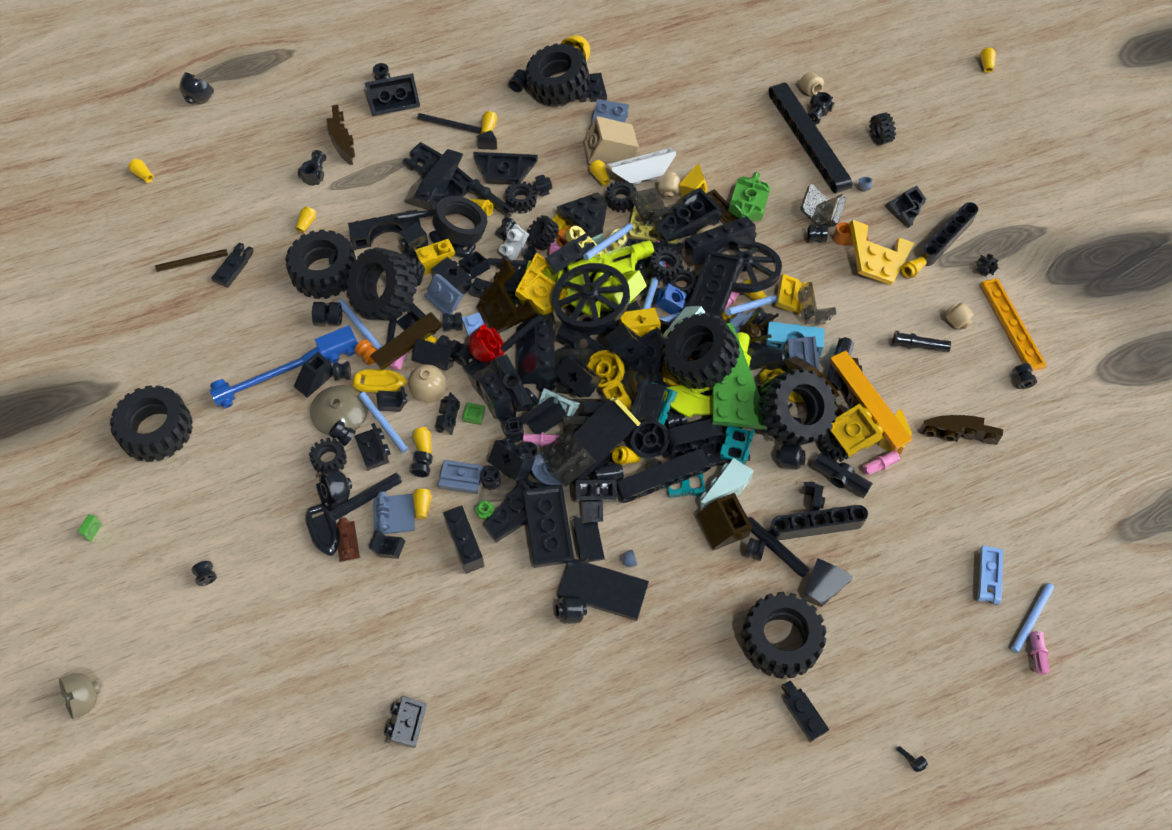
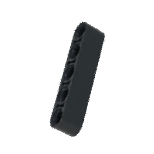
[919,202,979,266]
[616,449,711,503]
[768,505,868,541]

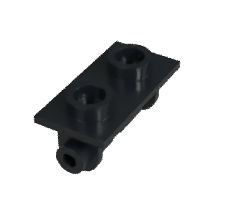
[435,392,460,435]

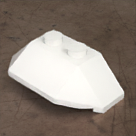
[607,148,676,184]

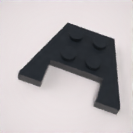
[617,238,684,305]

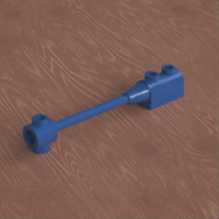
[209,325,358,409]

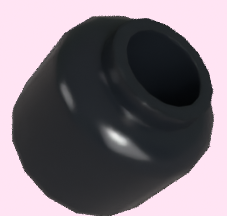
[776,444,806,470]
[555,596,587,624]

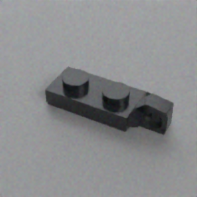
[781,680,830,743]

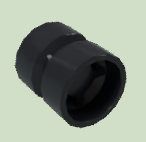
[312,302,343,326]

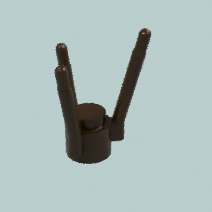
[740,307,779,344]

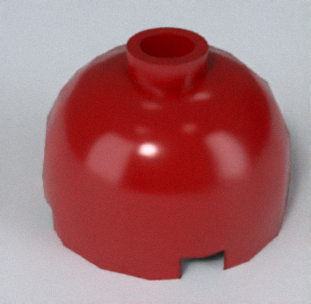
[468,324,505,363]

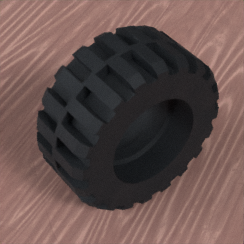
[525,43,590,106]
[285,229,356,299]
[346,247,417,320]
[662,313,740,389]
[758,368,837,446]
[110,385,193,462]
[741,592,827,679]

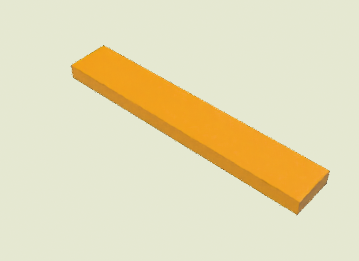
[980,278,1047,371]
[829,351,912,450]

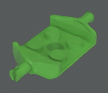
[728,172,770,221]

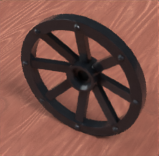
[713,241,782,293]
[552,263,630,331]

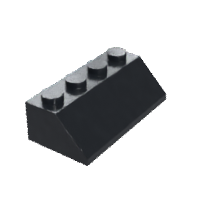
[516,313,556,384]

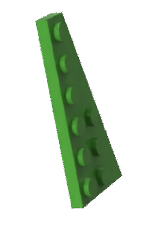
[712,323,768,430]

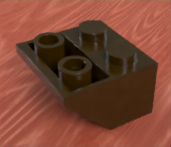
[696,492,752,550]

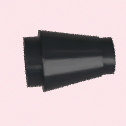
[593,462,624,482]

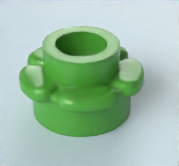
[475,500,494,520]

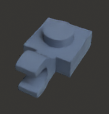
[728,311,752,333]

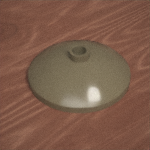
[310,385,368,435]

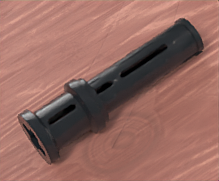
[468,179,515,217]
[892,330,951,353]

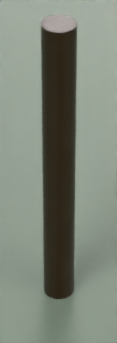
[155,249,228,272]

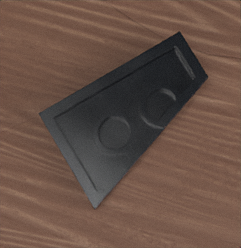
[484,479,530,543]

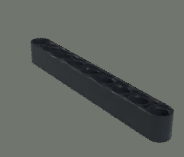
[769,82,853,194]

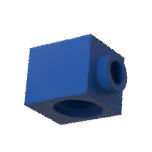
[655,283,686,315]

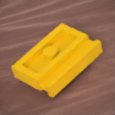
[775,274,807,315]

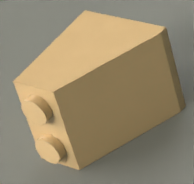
[583,116,639,164]

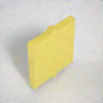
[609,397,641,426]

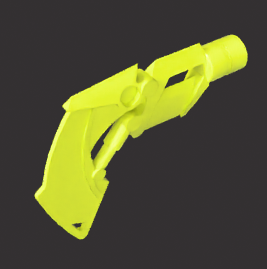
[565,240,654,317]
[664,332,751,418]

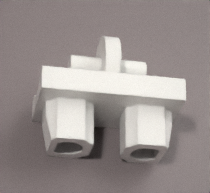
[499,224,529,260]

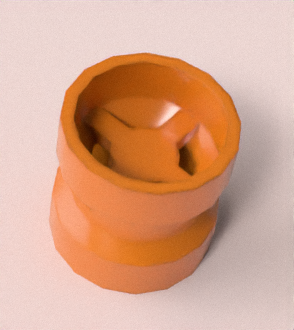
[354,339,378,365]

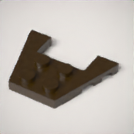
[476,259,539,333]

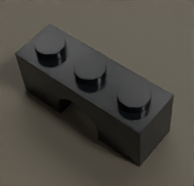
[443,505,485,574]

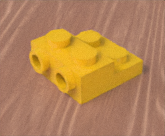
[830,403,884,457]

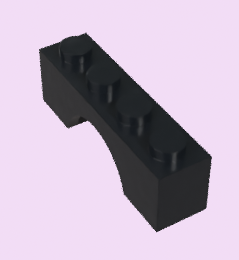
[348,209,421,250]
[685,216,756,265]

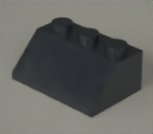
[365,73,420,116]

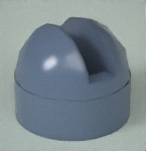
[858,177,872,191]
[621,550,637,567]

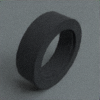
[432,196,488,245]

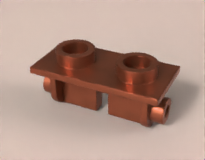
[337,518,360,562]

